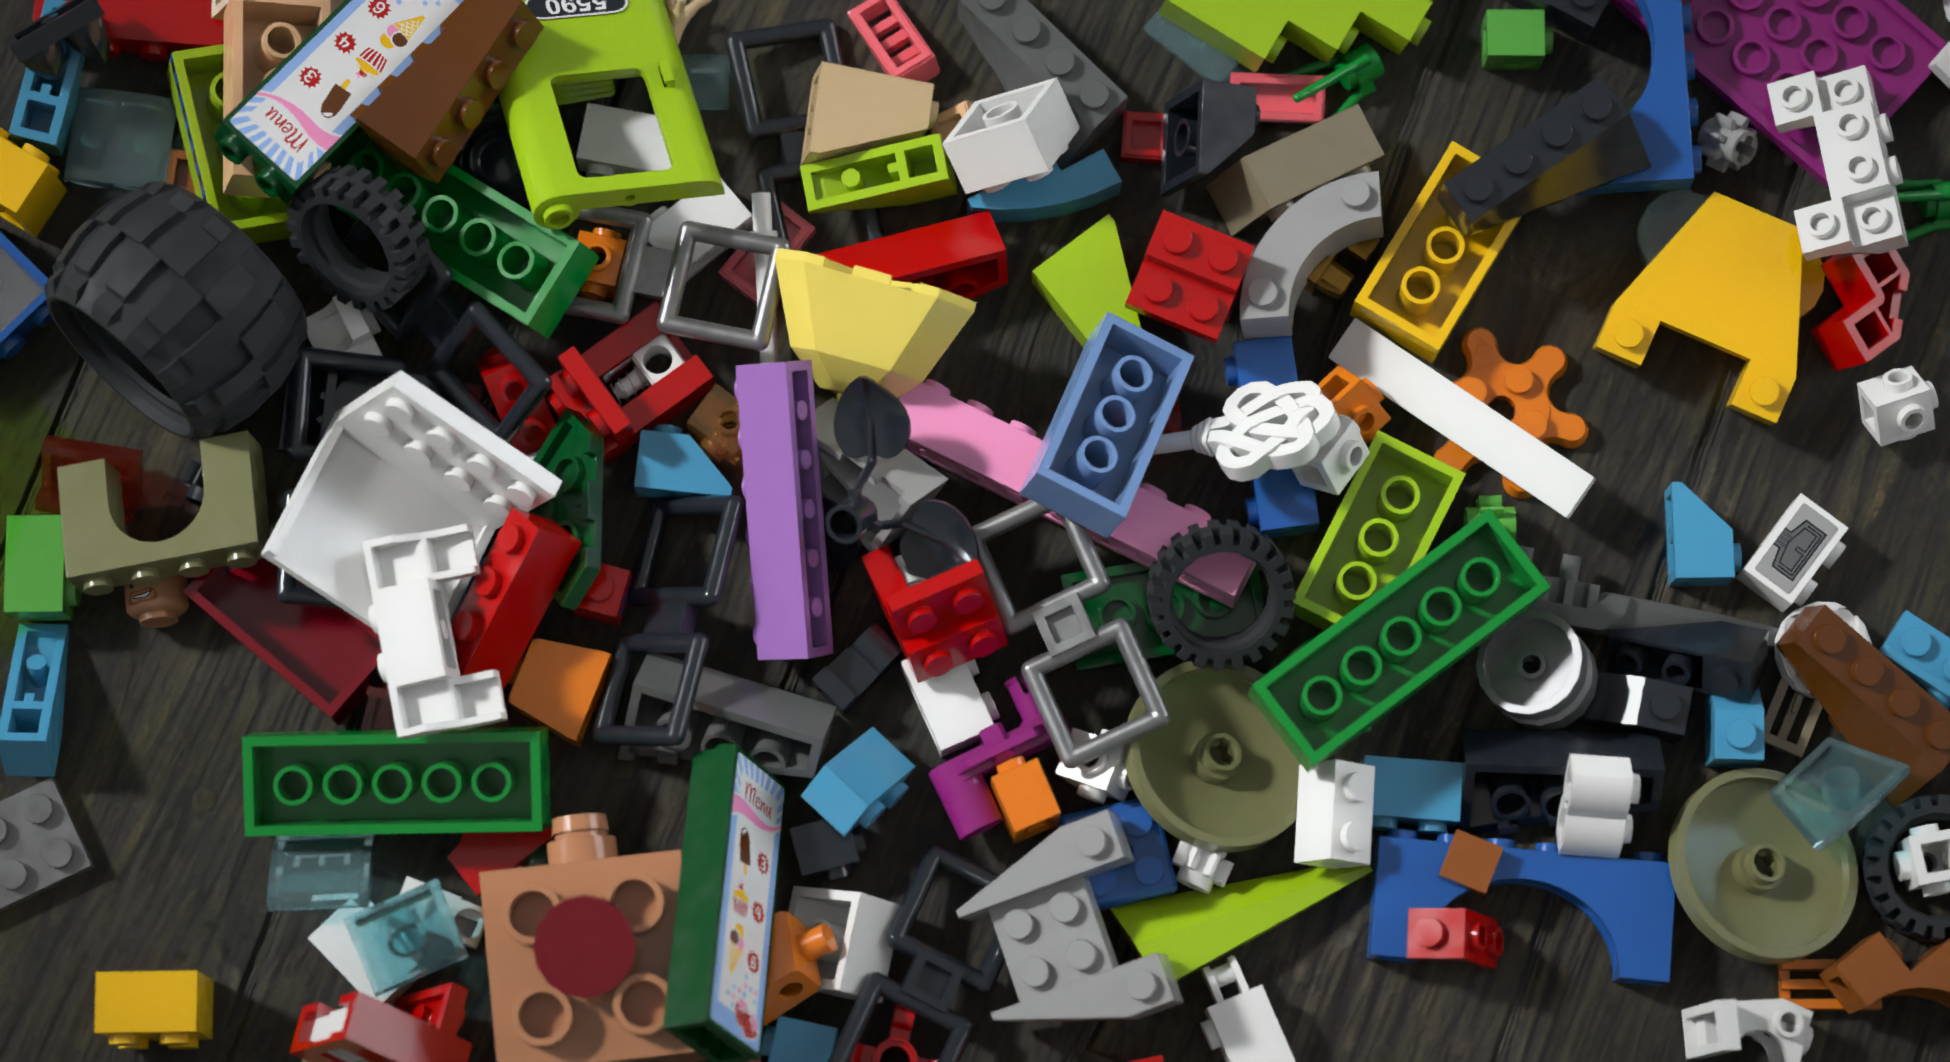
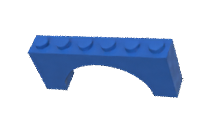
[1574,0,1702,196]
[1366,829,1675,987]

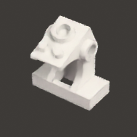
[1681,998,1813,1062]

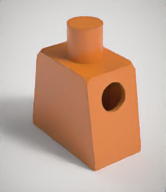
[508,638,612,748]
[763,911,837,1027]

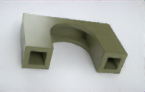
[57,431,271,595]

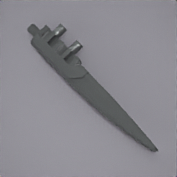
[1519,545,1779,650]

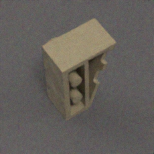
[1205,104,1385,236]

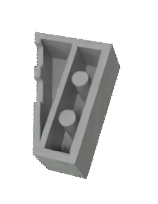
[815,398,949,552]

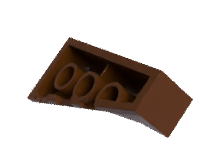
[350,0,544,184]
[1775,604,1950,809]

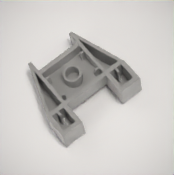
[956,809,1184,1022]

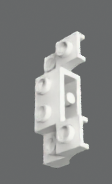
[1767,65,1909,261]
[362,523,508,740]

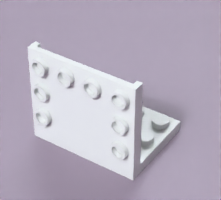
[261,370,562,628]

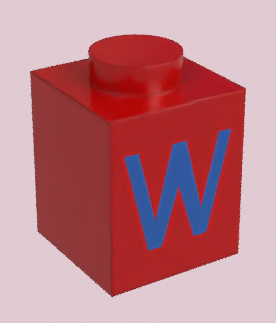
[571,563,632,628]

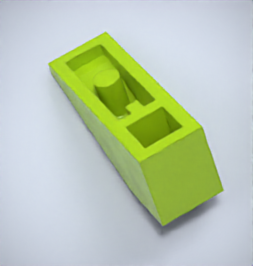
[800,133,958,214]

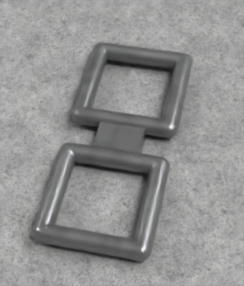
[565,206,791,351]
[972,500,1171,769]

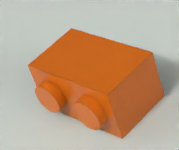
[990,756,1061,845]

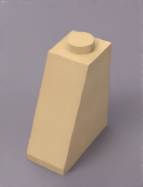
[800,61,939,166]

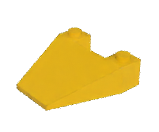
[1592,191,1803,426]

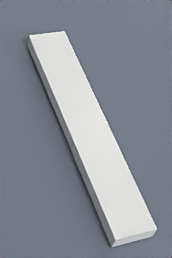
[1328,318,1596,519]

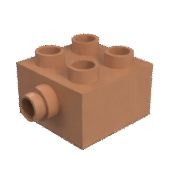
[479,813,707,1062]

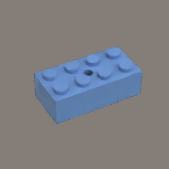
[1019,312,1195,538]

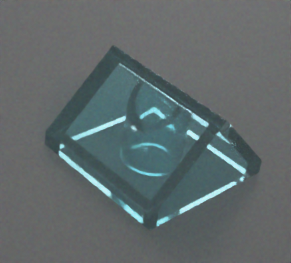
[1769,737,1911,852]
[343,879,469,997]

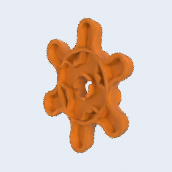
[1433,327,1589,499]

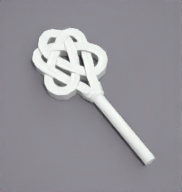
[1153,381,1341,482]

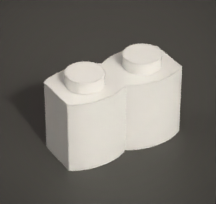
[1556,754,1641,858]

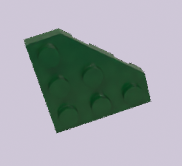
[495,407,604,610]

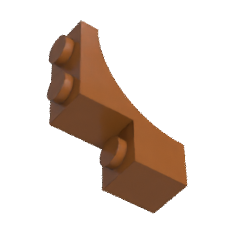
[1818,932,1950,1014]

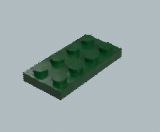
[1060,562,1265,673]

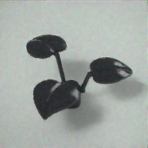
[822,375,980,579]

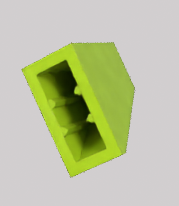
[1032,214,1141,348]

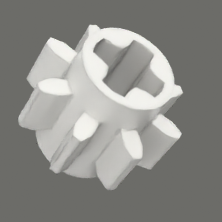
[1172,841,1234,894]

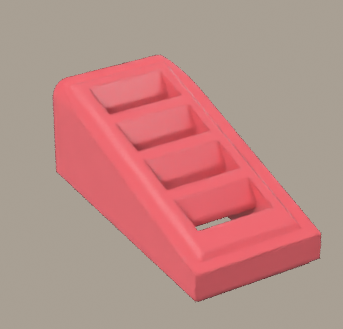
[847,0,940,82]

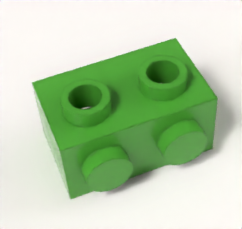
[3,515,82,621]

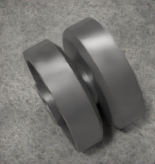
[1476,609,1599,731]

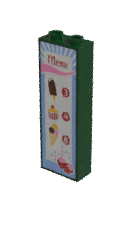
[213,0,464,205]
[663,744,787,1062]

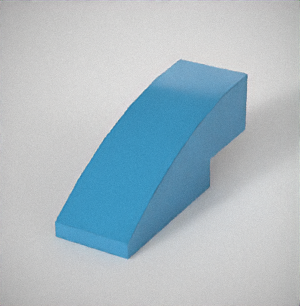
[967,149,1122,222]

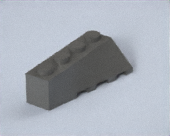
[958,0,1128,171]
[617,653,837,778]

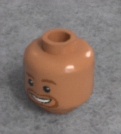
[124,575,189,628]

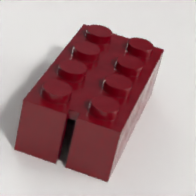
[183,558,382,726]

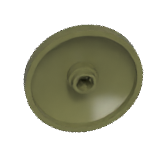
[1124,661,1301,852]
[1668,768,1858,964]

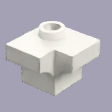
[306,295,383,356]

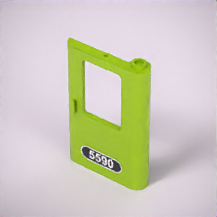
[498,0,725,230]

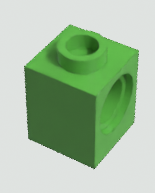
[1481,9,1553,70]

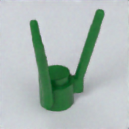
[1284,43,1384,117]
[1895,178,1950,241]

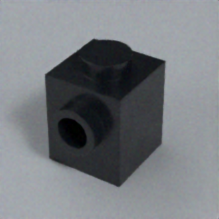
[789,819,867,884]

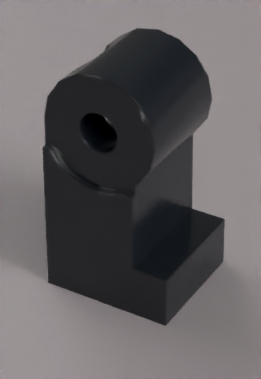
[812,622,904,717]

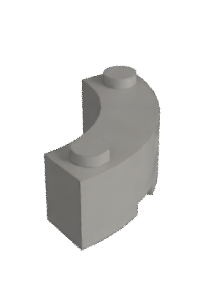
[1240,171,1384,339]

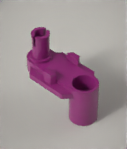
[928,673,1072,841]

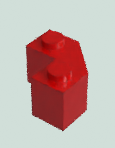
[1810,250,1910,371]

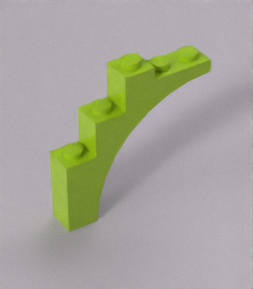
[1158,0,1432,73]

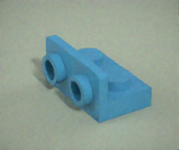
[1879,610,1950,711]

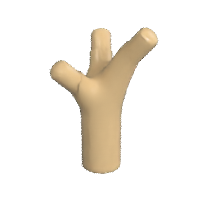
[664,0,711,45]

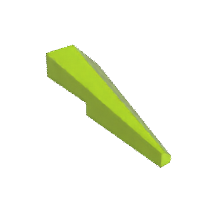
[1110,865,1372,981]

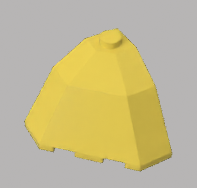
[774,248,977,401]

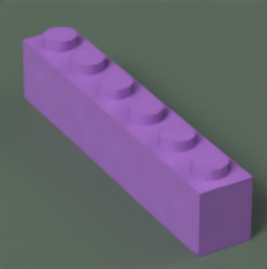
[734,360,834,660]

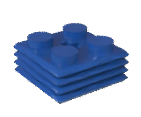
[1059,798,1178,911]

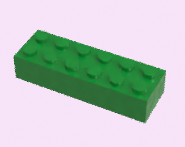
[331,130,600,339]
[1248,508,1551,773]
[242,727,551,837]

